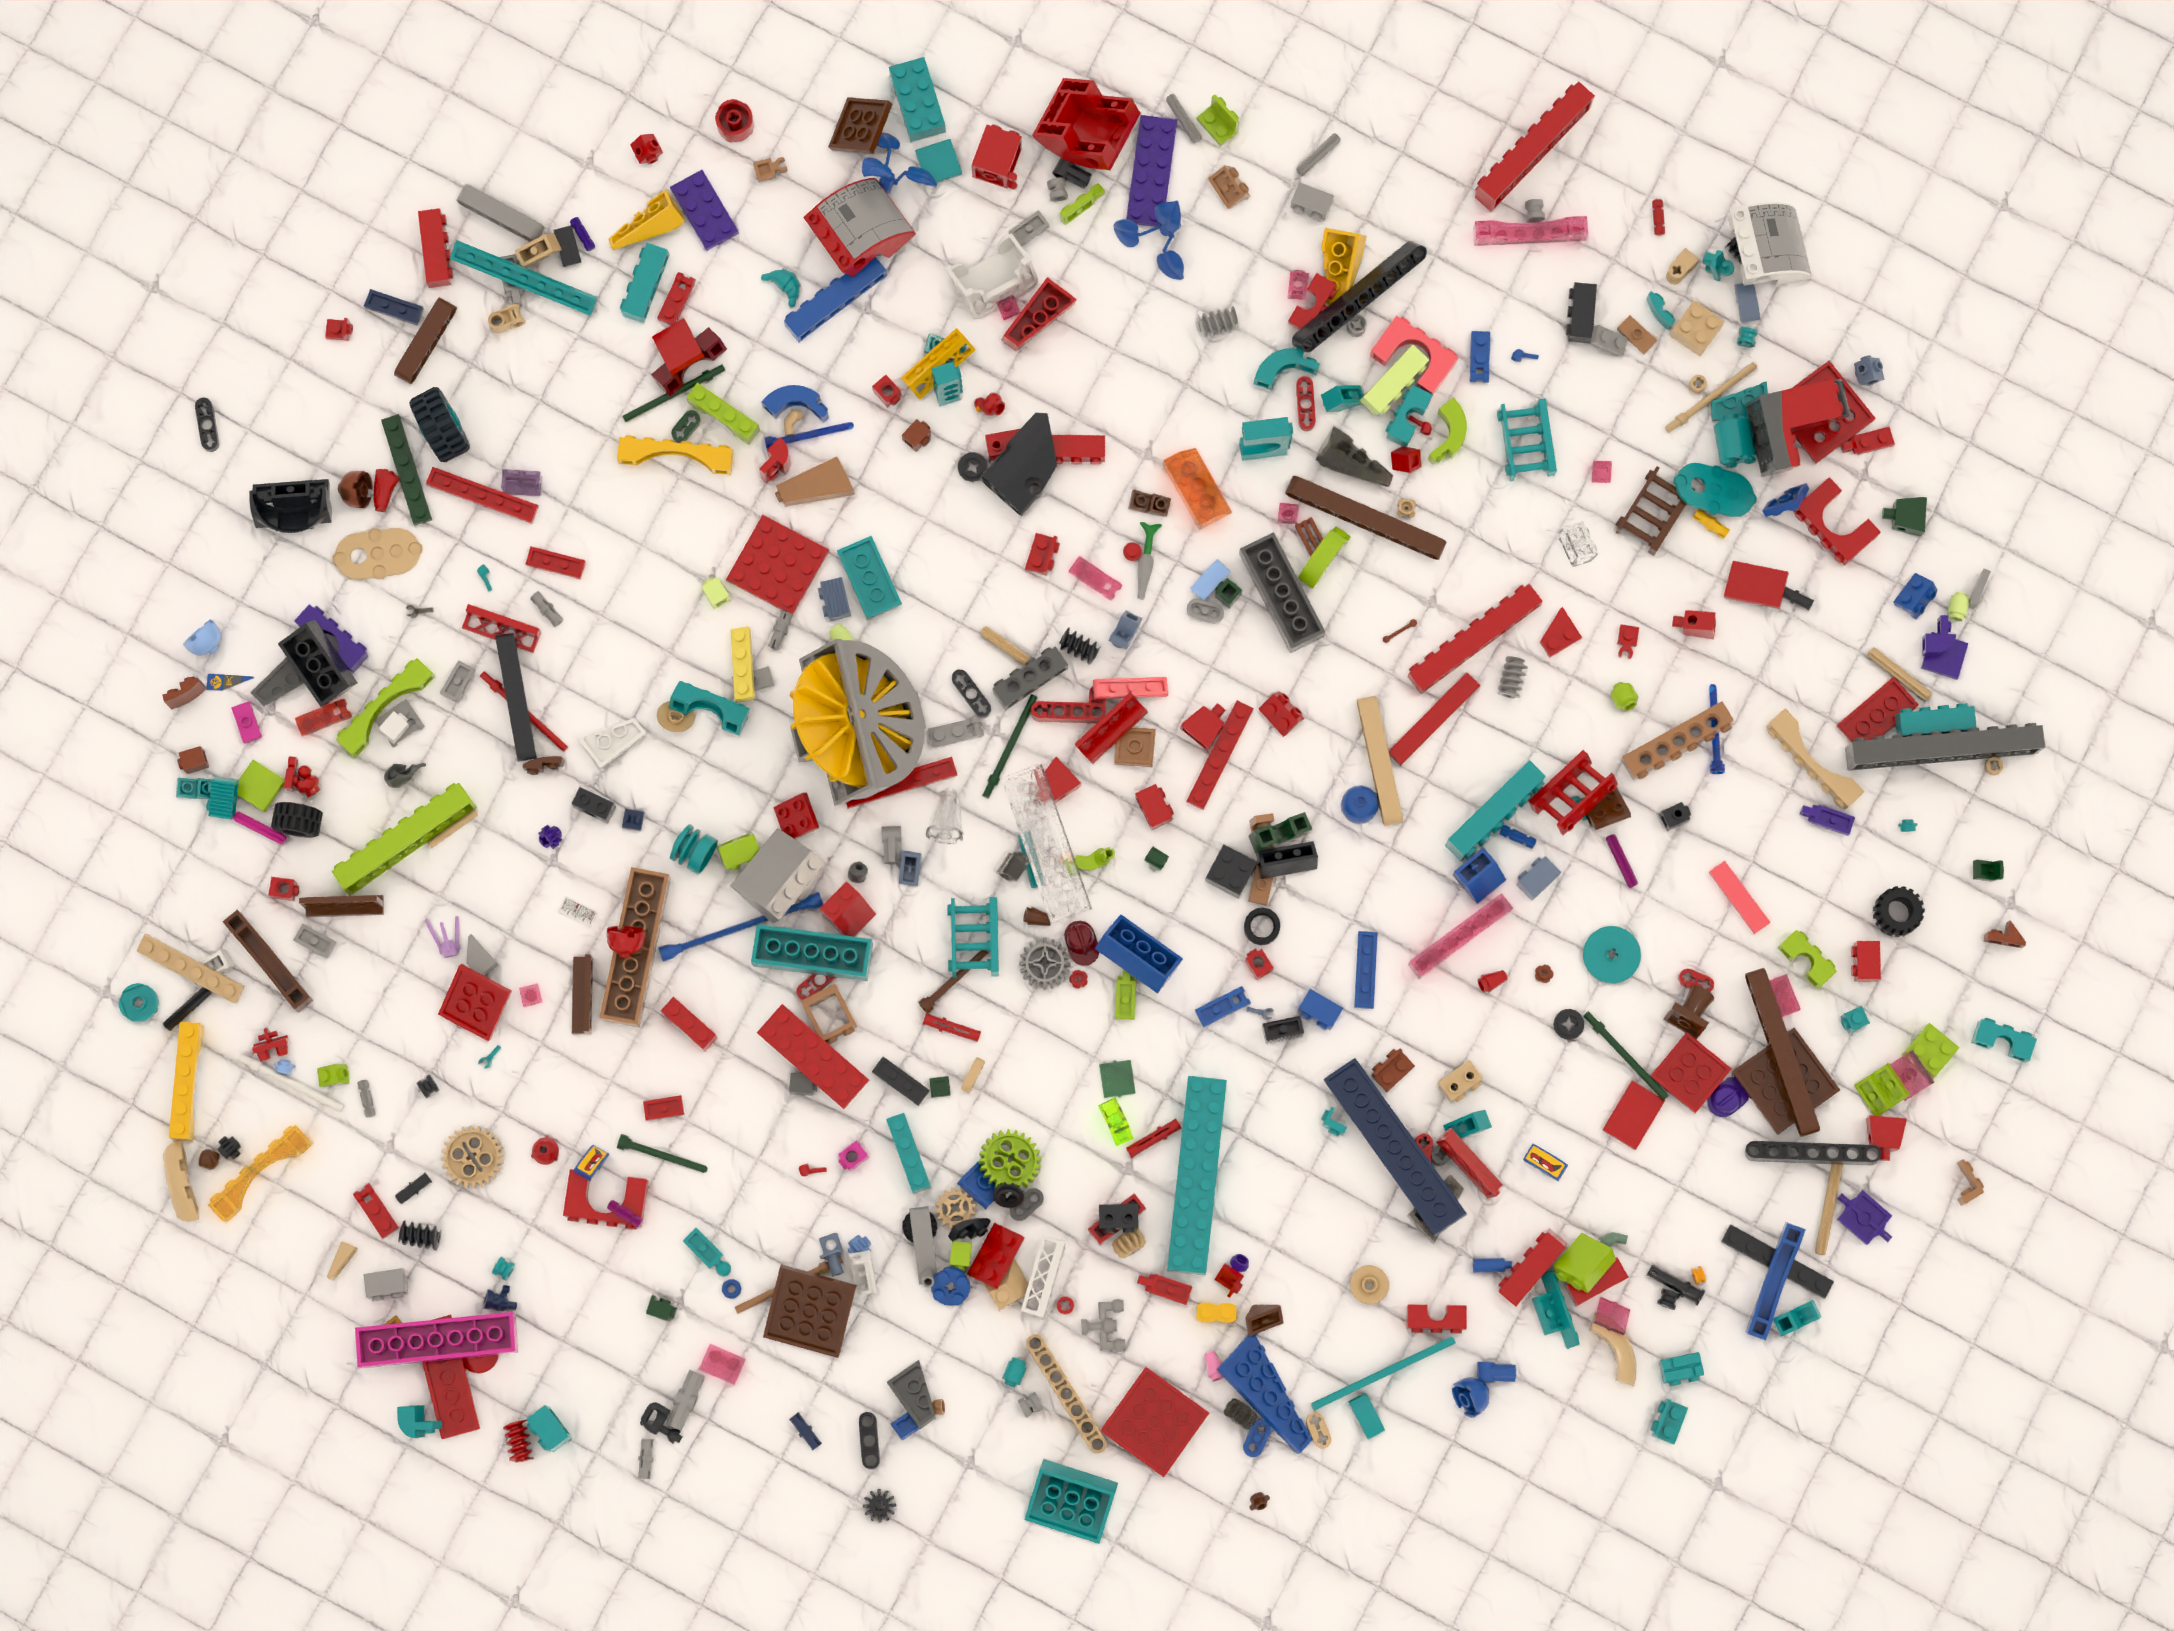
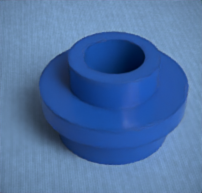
[722,1279,742,1299]

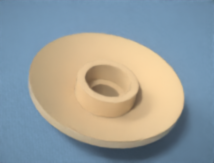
[657,701,695,732]
[1350,1265,1389,1305]

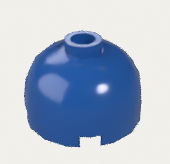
[1340,785,1379,824]
[1452,1377,1489,1418]

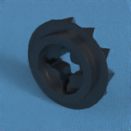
[958,452,988,483]
[1553,1009,1584,1040]
[993,1182,1024,1208]

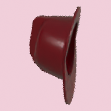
[1064,920,1099,966]

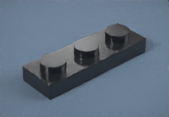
[872,1056,930,1107]

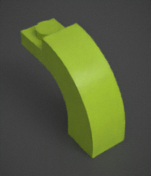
[1428,397,1467,465]
[1298,526,1351,589]

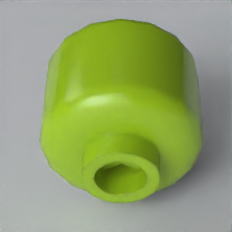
[1610,682,1639,711]

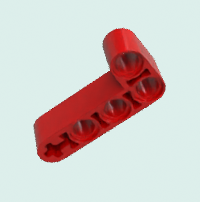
[1031,686,1106,724]

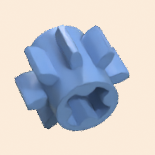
[848,1235,872,1253]

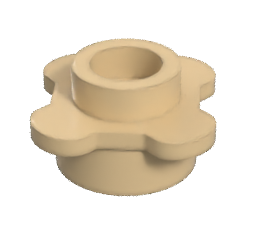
[1397,499,1416,518]

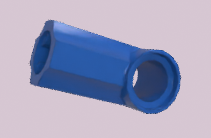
[1477,1362,1516,1383]

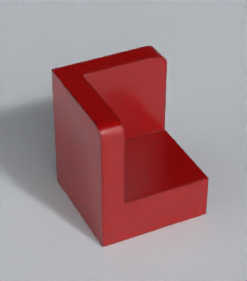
[1391,446,1422,473]

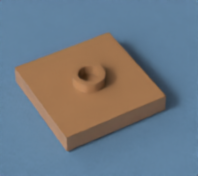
[1114,728,1156,767]

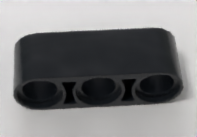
[859,1412,880,1470]

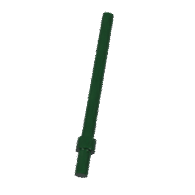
[622,364,726,423]
[982,694,1038,799]
[1583,1011,1669,1101]

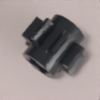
[217,1136,242,1160]

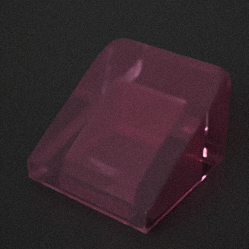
[1591,461,1612,483]

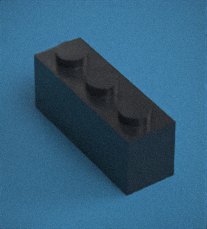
[1565,282,1597,344]
[1257,841,1318,879]

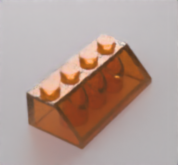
[1163,448,1232,530]

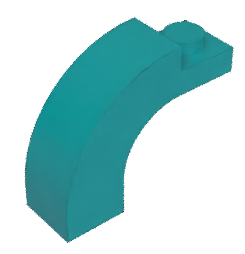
[1253,348,1320,390]

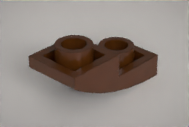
[1128,490,1171,517]
[522,756,564,775]

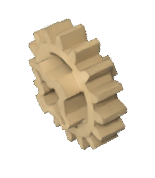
[934,1187,977,1229]

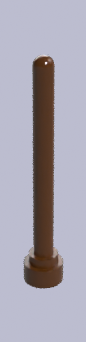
[918,950,990,1013]

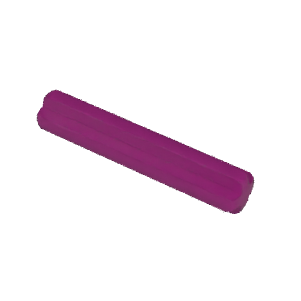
[1606,834,1638,888]

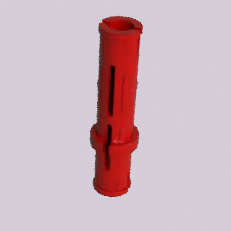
[922,1013,981,1043]
[1126,1118,1182,1158]

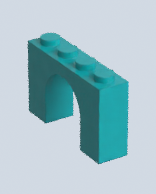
[1239,417,1293,461]

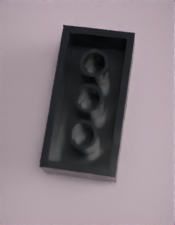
[278,620,358,707]

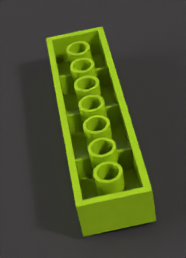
[331,783,477,896]

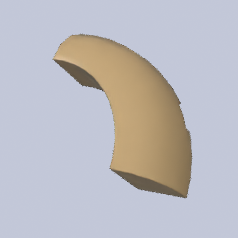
[163,1140,199,1222]
[1589,1312,1637,1387]

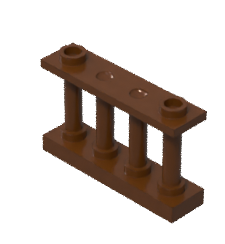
[1615,466,1696,556]

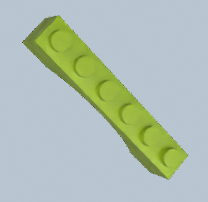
[336,658,436,758]

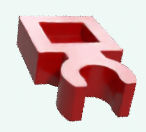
[1617,624,1639,659]
[284,756,299,792]

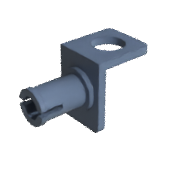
[819,1233,844,1277]

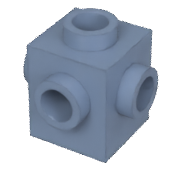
[1854,355,1885,386]

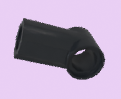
[1052,157,1092,189]

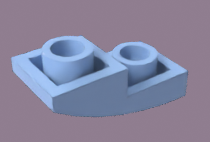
[1190,559,1231,601]

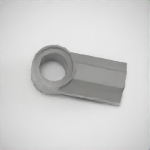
[881,826,901,864]

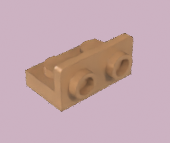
[1208,165,1251,209]

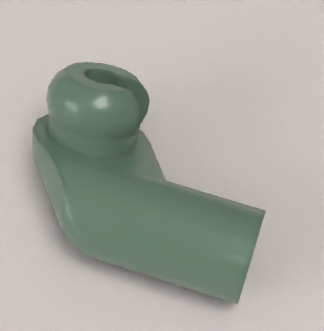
[1600,1232,1628,1247]

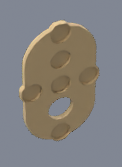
[332,528,423,580]

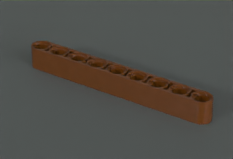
[1285,476,1447,560]
[1745,968,1820,1137]

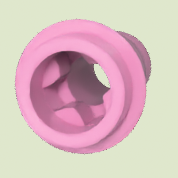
[1204,1351,1224,1382]

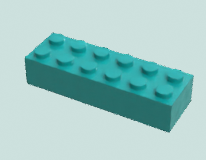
[1445,760,1546,862]
[751,924,873,981]

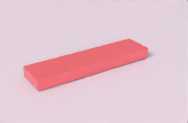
[1092,677,1169,699]
[1708,861,1771,934]

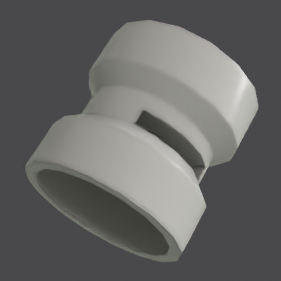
[1047,178,1068,202]
[1525,199,1545,223]
[1347,314,1367,337]
[1018,1392,1043,1418]

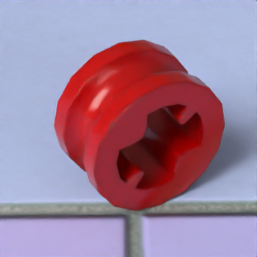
[1057,1296,1074,1315]

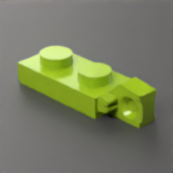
[1060,183,1105,225]
[1115,969,1136,1020]

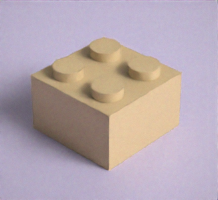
[1670,300,1725,357]

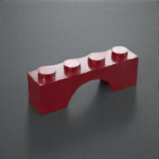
[651,327,727,397]

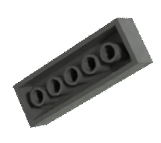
[1239,532,1325,653]

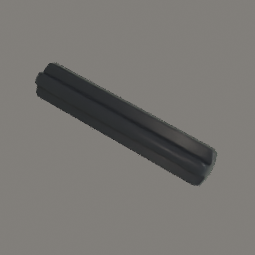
[163,987,211,1031]

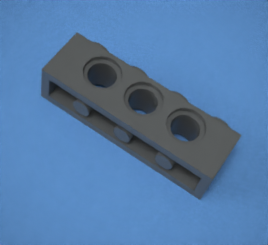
[992,646,1068,711]

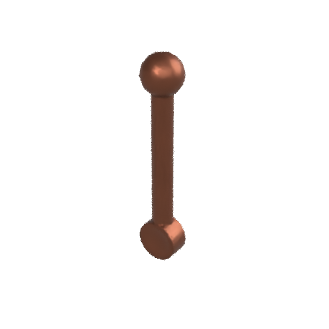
[1383,619,1417,643]

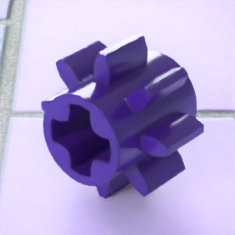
[538,824,563,849]

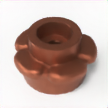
[1535,964,1554,983]

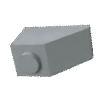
[466,934,499,976]

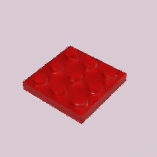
[438,964,512,1041]
[1651,1032,1732,1114]

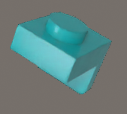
[1321,1107,1347,1137]

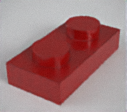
[643,1095,685,1121]

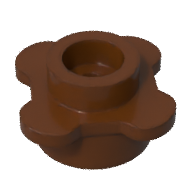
[1249,1492,1270,1511]

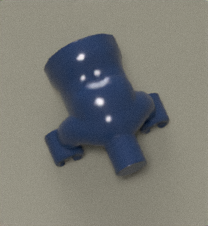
[483,1285,517,1312]

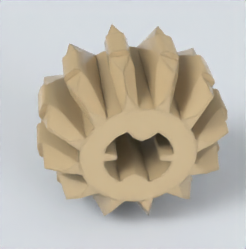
[1112,1229,1146,1258]

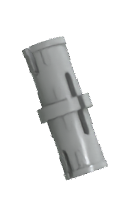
[530,591,564,627]
[768,611,793,650]
[638,1438,654,1479]

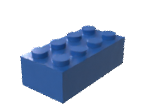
[1095,914,1183,994]

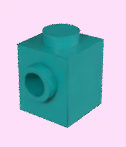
[1840,1006,1870,1034]

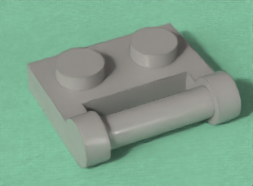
[375,699,425,748]

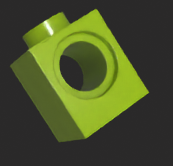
[950,1241,972,1271]

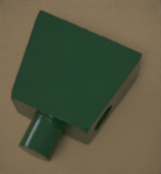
[1881,497,1927,537]

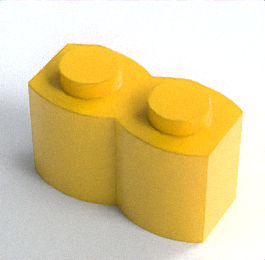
[1196,1303,1236,1324]

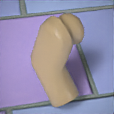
[784,409,803,437]

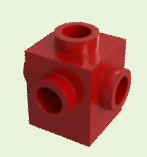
[630,133,663,165]

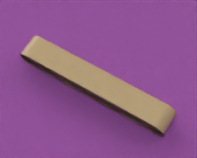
[1357,695,1403,826]
[1026,1334,1106,1454]

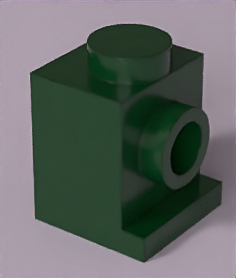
[646,1295,677,1322]

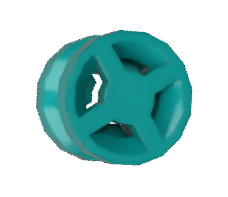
[1737,327,1758,348]
[492,1256,515,1281]

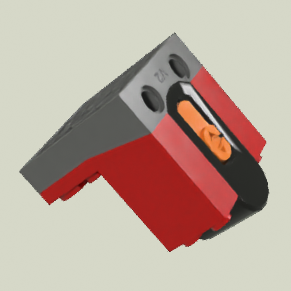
[1745,379,1850,477]

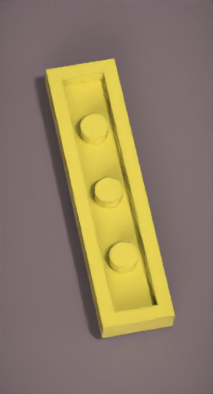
[730,626,755,702]

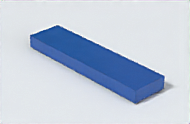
[1354,931,1378,1009]

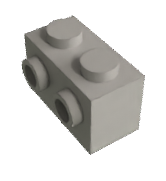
[1290,182,1334,221]
[363,1268,408,1302]

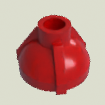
[531,1136,559,1165]

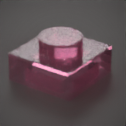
[996,295,1020,320]
[1278,503,1299,524]
[519,983,543,1007]

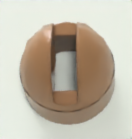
[932,1399,945,1415]

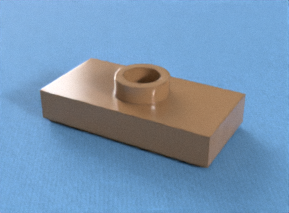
[1617,315,1657,355]
[1248,865,1273,906]

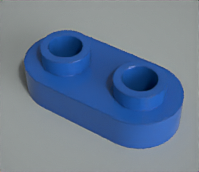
[1243,1419,1271,1457]

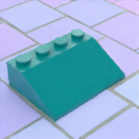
[1024,1459,1118,1544]

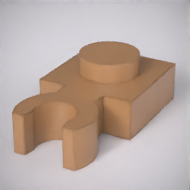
[753,157,788,182]

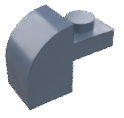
[1108,610,1143,650]

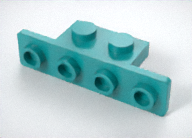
[1532,1270,1580,1349]

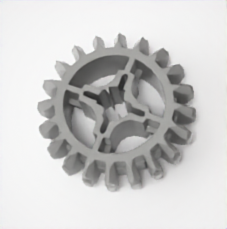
[1019,938,1071,990]

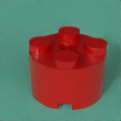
[715,99,754,143]

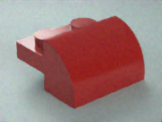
[759,437,791,483]

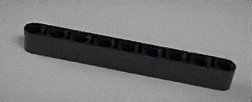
[1292,241,1427,353]

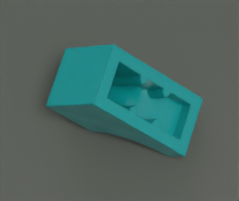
[1443,1109,1492,1139]

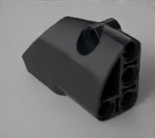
[980,412,1057,516]

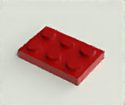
[967,1223,1025,1289]

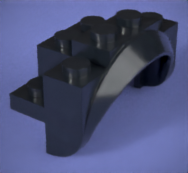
[249,479,332,533]

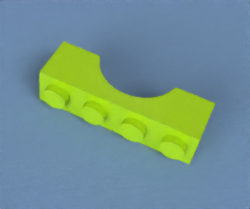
[686,383,760,445]

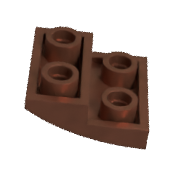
[162,676,206,710]

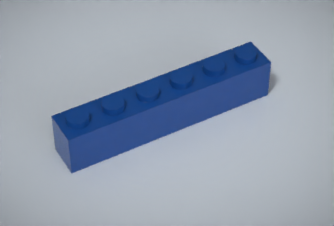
[784,257,887,343]

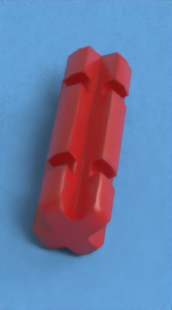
[1652,199,1665,236]

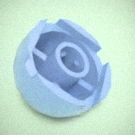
[183,619,221,656]

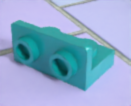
[1650,1399,1688,1445]

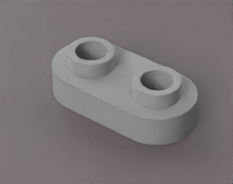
[1186,599,1224,624]

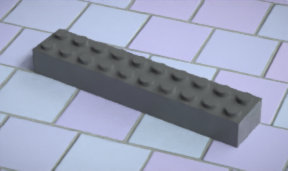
[1845,723,2045,771]

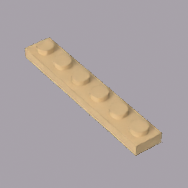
[136,934,245,1004]

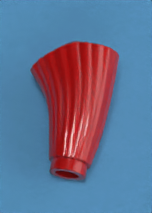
[373,469,400,512]

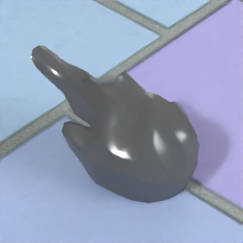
[384,763,426,788]

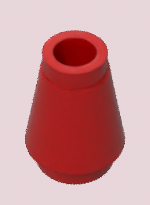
[1477,970,1508,993]

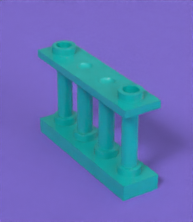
[1497,398,1557,481]
[947,897,999,978]

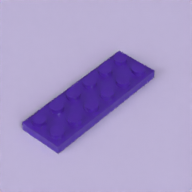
[1126,115,1177,227]

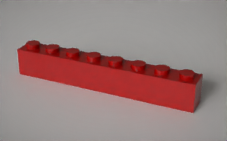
[1407,584,1543,694]

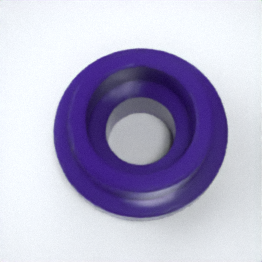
[1230,1254,1249,1272]

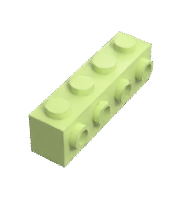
[1359,344,1429,416]

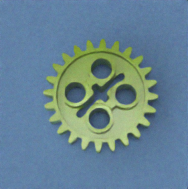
[978,1129,1042,1188]

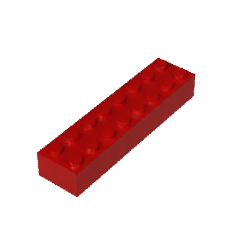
[1475,81,1595,212]

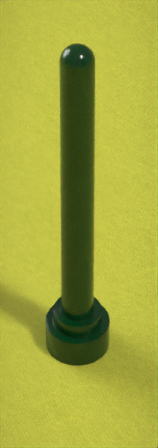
[616,1134,708,1173]

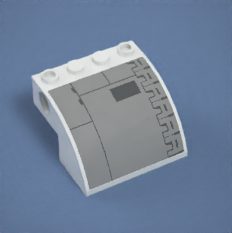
[1727,202,1812,286]

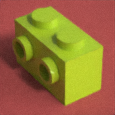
[716,832,759,871]

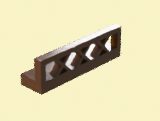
[571,954,593,1034]

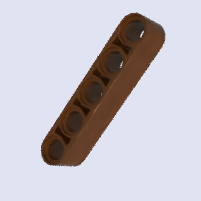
[394,297,457,384]

